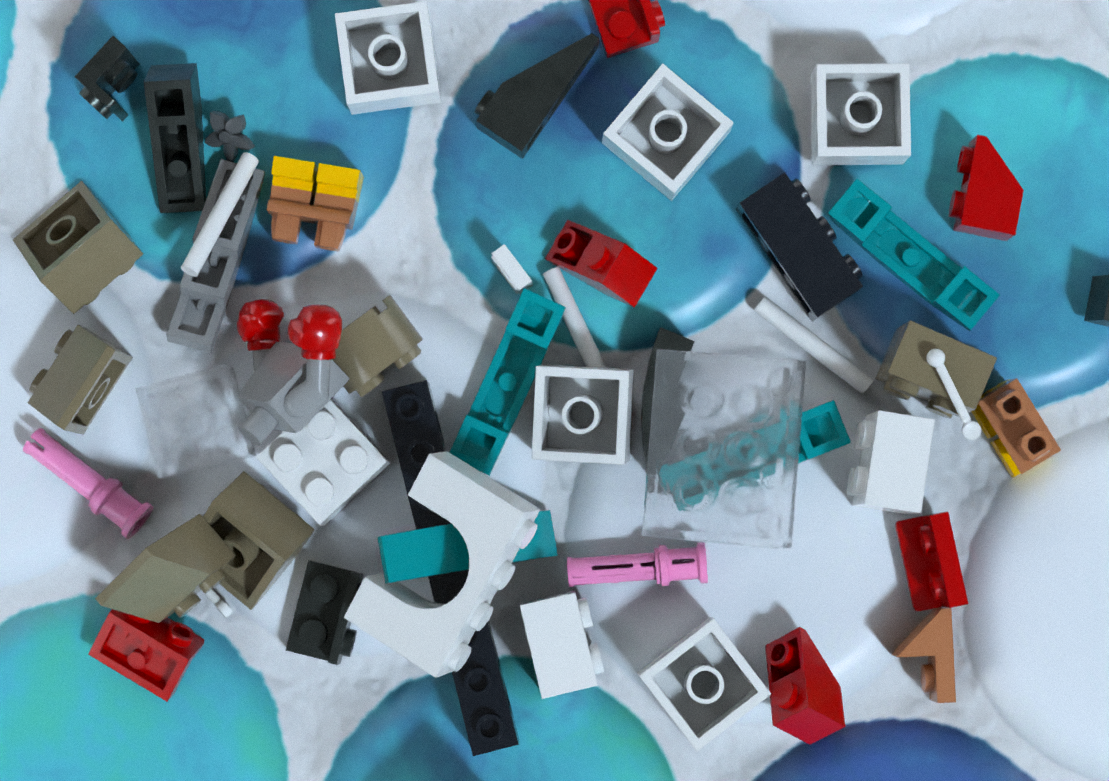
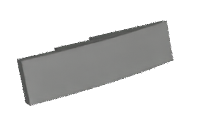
[166,159,265,353]

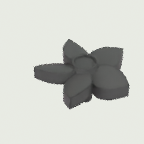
[204,110,255,162]

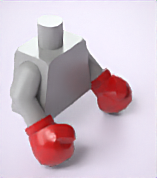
[237,299,350,446]

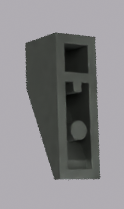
[474,33,599,159]
[144,63,206,213]

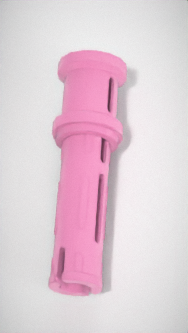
[23,428,153,539]
[567,542,708,587]

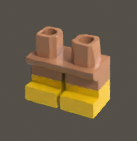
[267,156,364,252]
[971,378,1061,478]

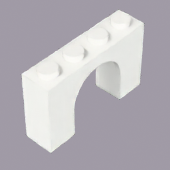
[344,451,540,678]

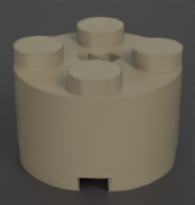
[332,295,423,397]

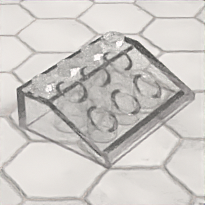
[642,349,806,549]

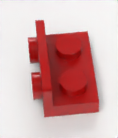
[588,0,665,58]
[895,512,968,611]
[88,609,205,702]

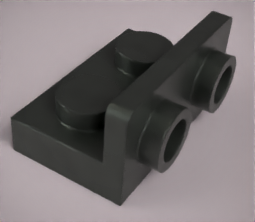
[75,36,140,122]
[286,560,363,665]

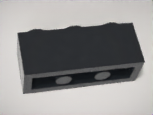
[736,172,863,322]

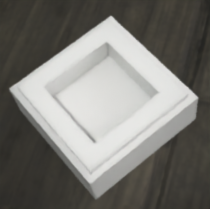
[491,244,533,295]

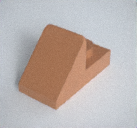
[892,607,956,703]

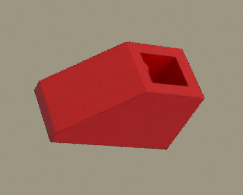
[949,135,1024,241]
[545,220,657,308]
[765,627,845,744]

